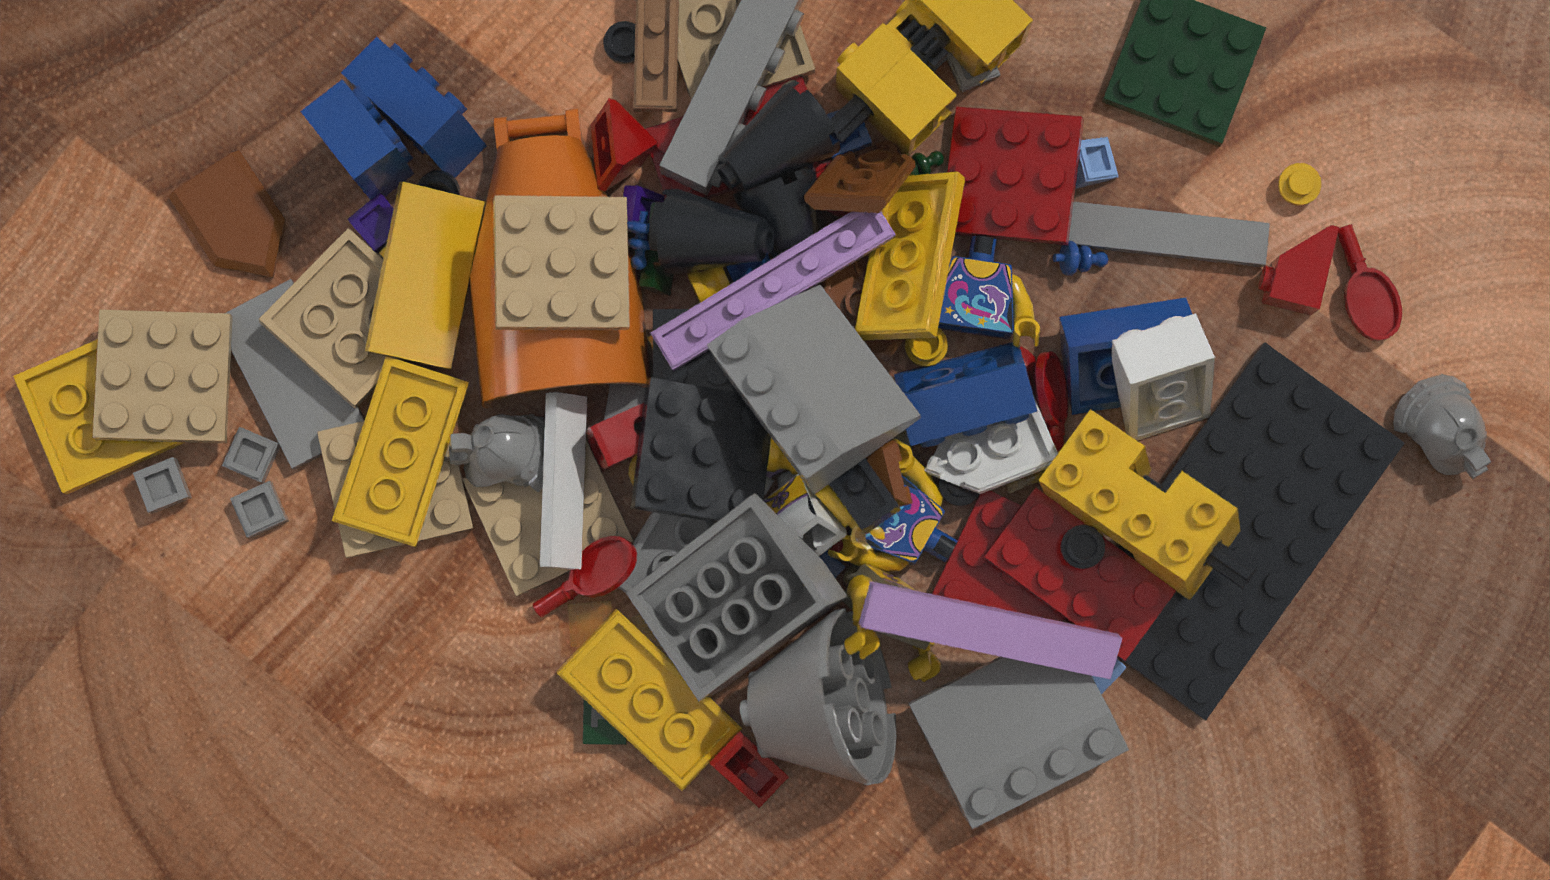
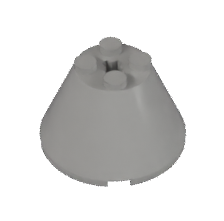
[740,608,897,785]

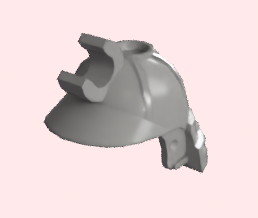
[1393,374,1491,479]
[449,414,545,492]

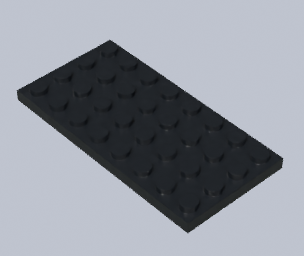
[1064,342,1404,721]

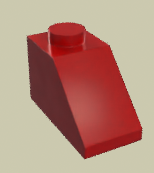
[1258,225,1339,316]

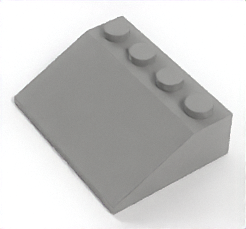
[707,285,921,494]
[626,494,848,701]
[908,657,1129,829]

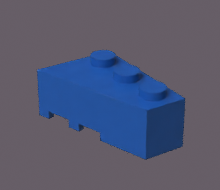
[341,37,487,178]

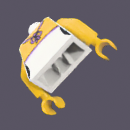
[764,471,885,556]

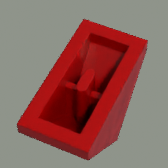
[591,98,658,191]
[710,730,789,808]

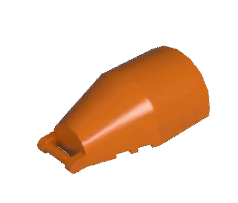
[469,109,651,408]

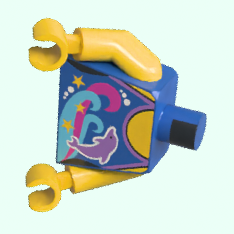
[938,236,1040,347]
[828,439,958,572]

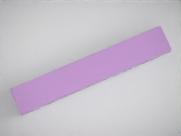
[650,212,896,372]
[859,581,1123,679]

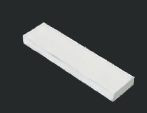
[540,392,587,569]

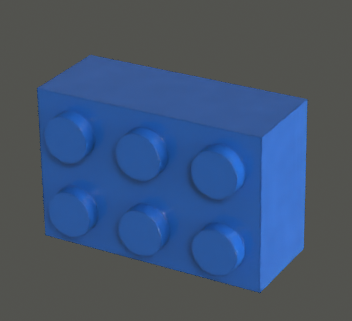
[300,79,414,200]

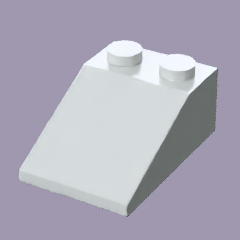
[1112,313,1215,441]

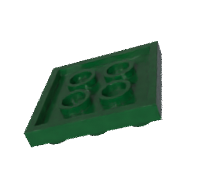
[1102,0,1266,147]

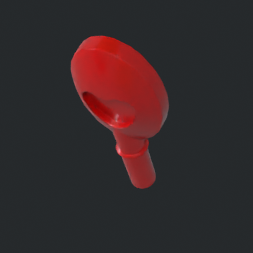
[1338,224,1402,341]
[1033,351,1069,453]
[533,536,637,617]

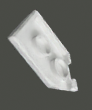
[924,395,1058,494]

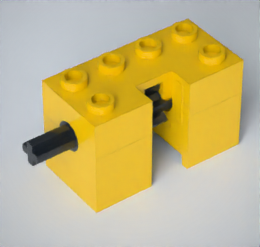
[830,0,1033,156]
[1039,409,1258,600]

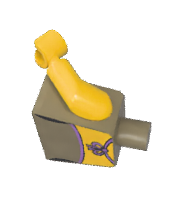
[843,563,941,682]

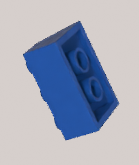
[1059,298,1192,415]
[894,342,1038,447]

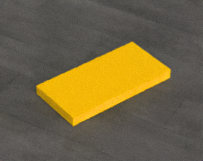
[855,172,965,340]
[365,182,485,369]
[332,356,469,548]
[556,608,742,791]

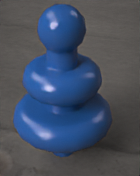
[627,211,650,270]
[1053,240,1108,276]

